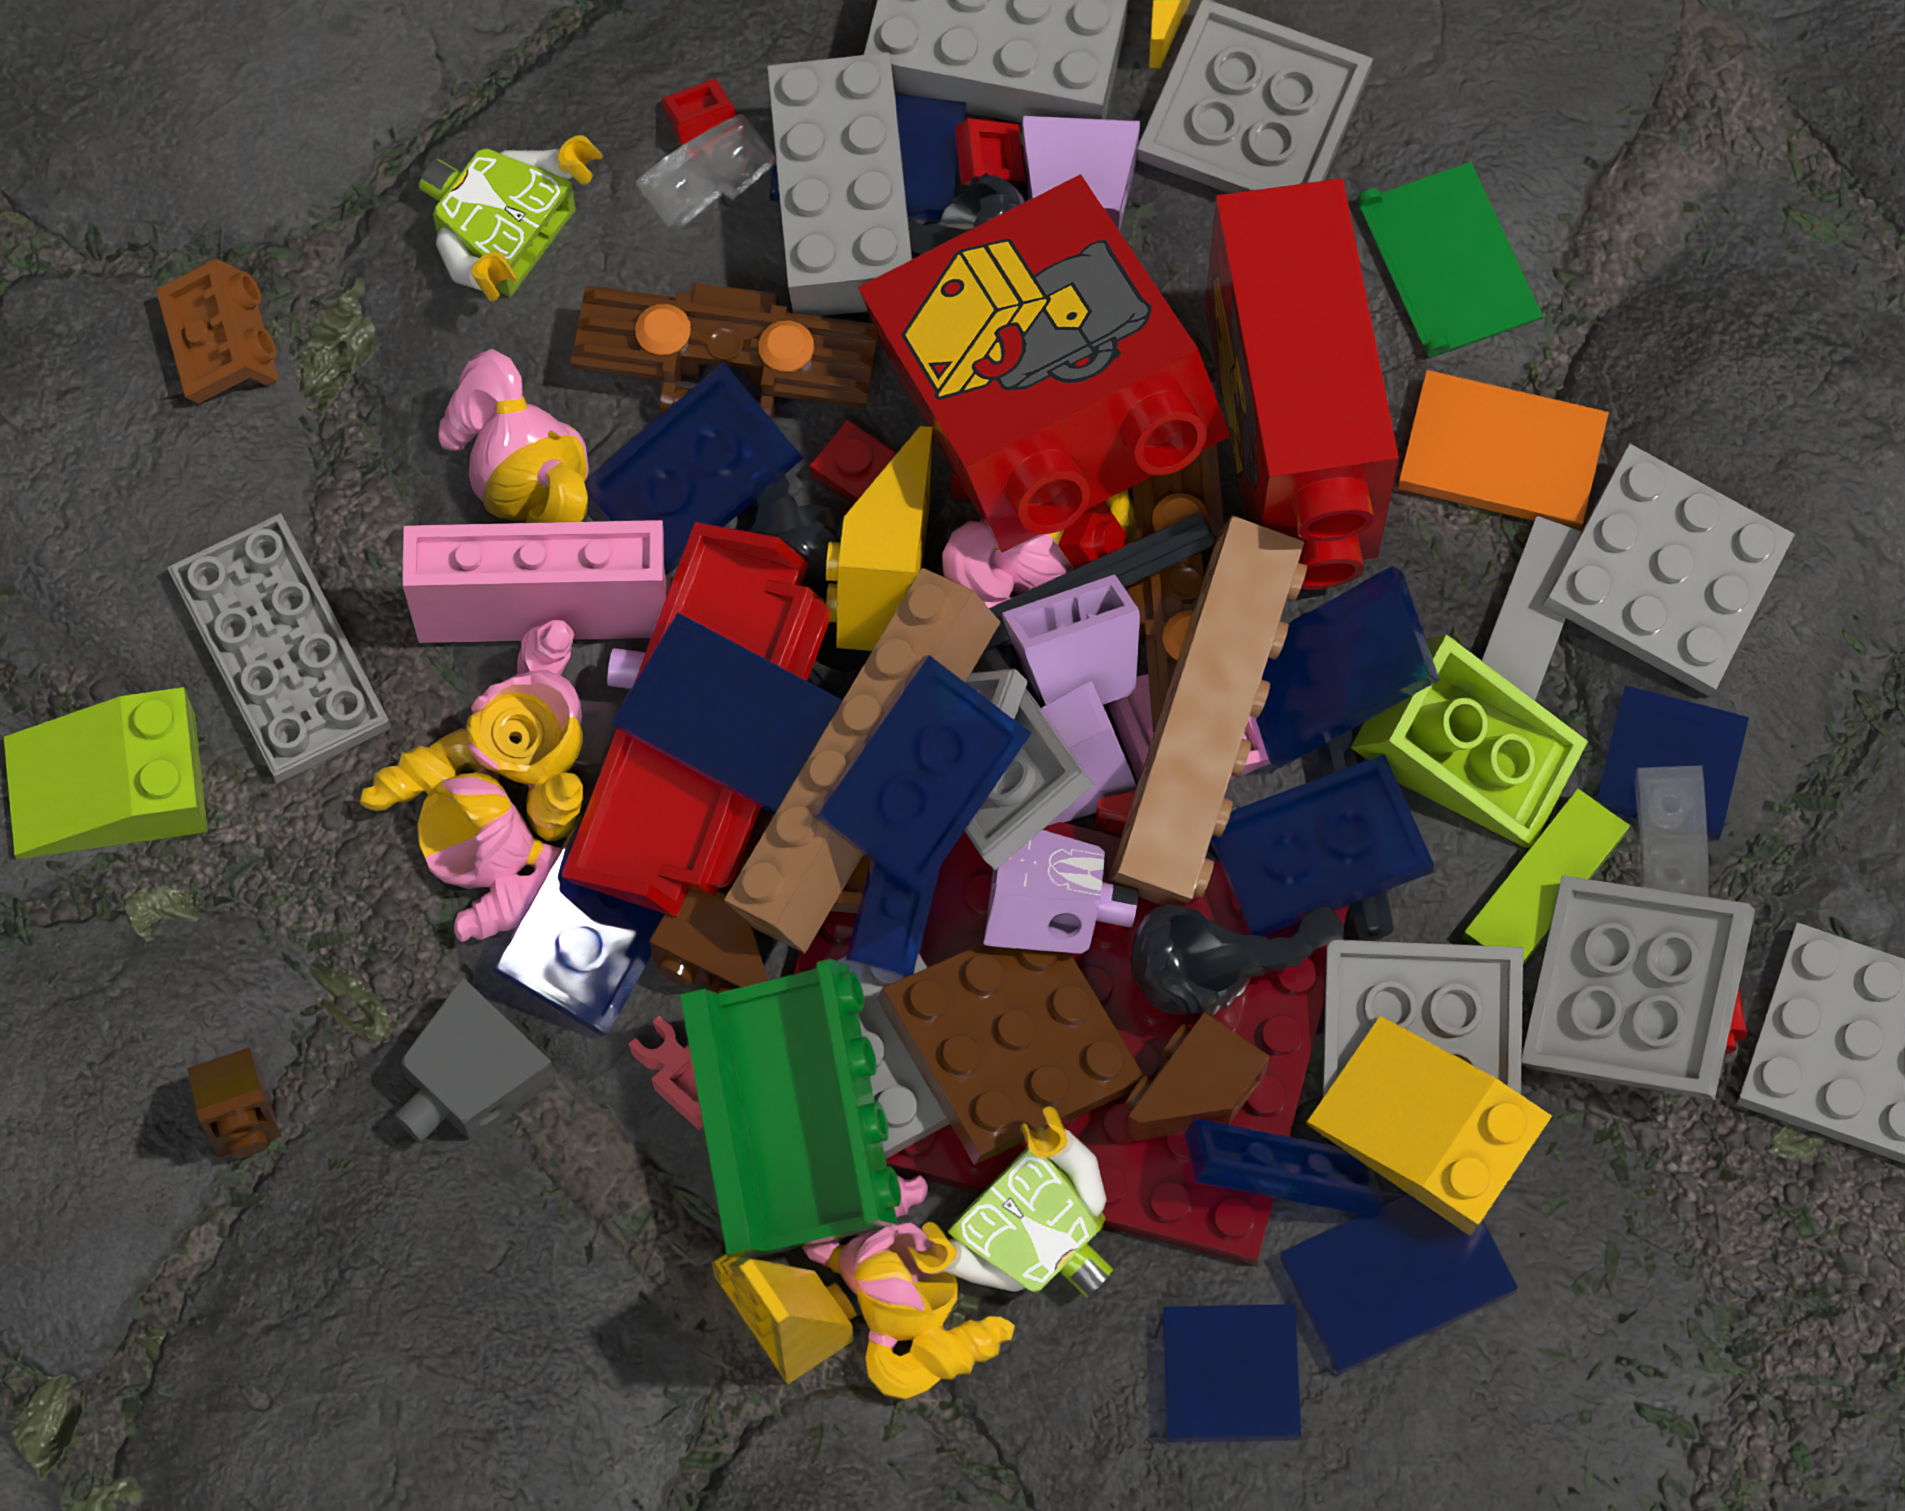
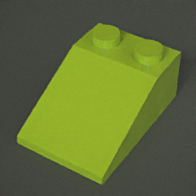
[1351,634,1588,848]
[4,687,208,860]

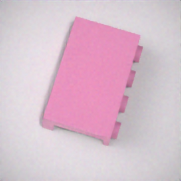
[403,520,671,643]

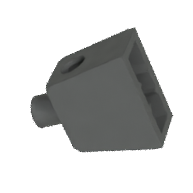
[393,979,556,1143]

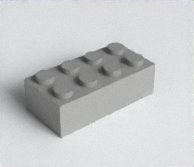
[864,0,1127,124]
[768,52,912,317]

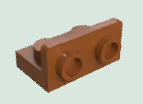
[156,258,279,404]

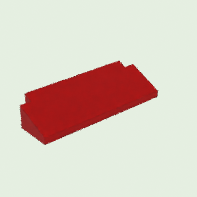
[562,522,831,918]

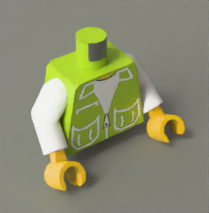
[419,135,603,302]
[907,1106,1114,1298]

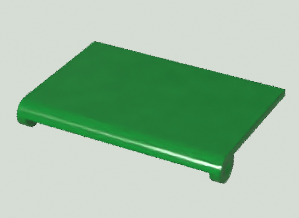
[1357,162,1543,357]

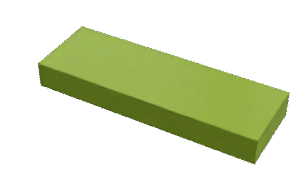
[1462,789,1630,965]

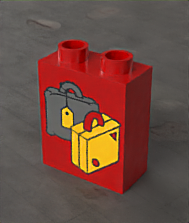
[858,174,1230,553]
[1204,178,1399,590]

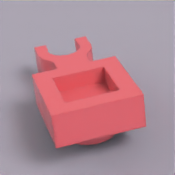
[629,1016,703,1130]

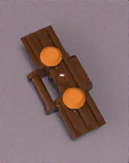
[570,282,878,431]
[1124,444,1225,732]

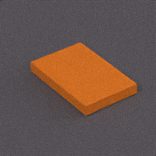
[1398,370,1609,531]

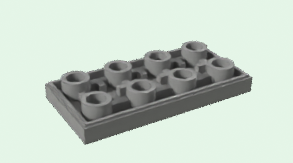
[167,513,391,784]

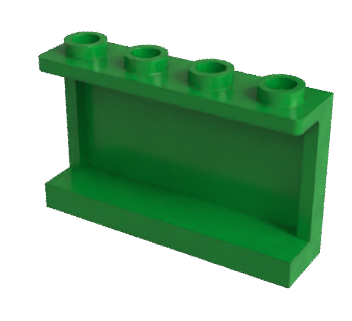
[680,959,901,1259]

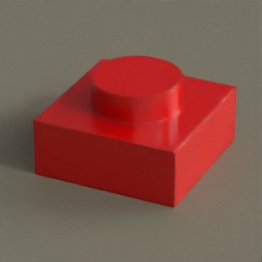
[954,118,1025,187]
[810,420,897,505]
[1058,501,1127,569]

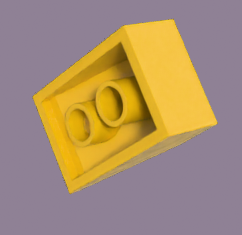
[826,426,933,651]
[1306,1015,1552,1236]

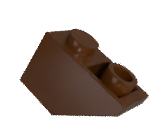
[649,888,768,993]
[1124,1012,1270,1141]
[187,1047,281,1158]

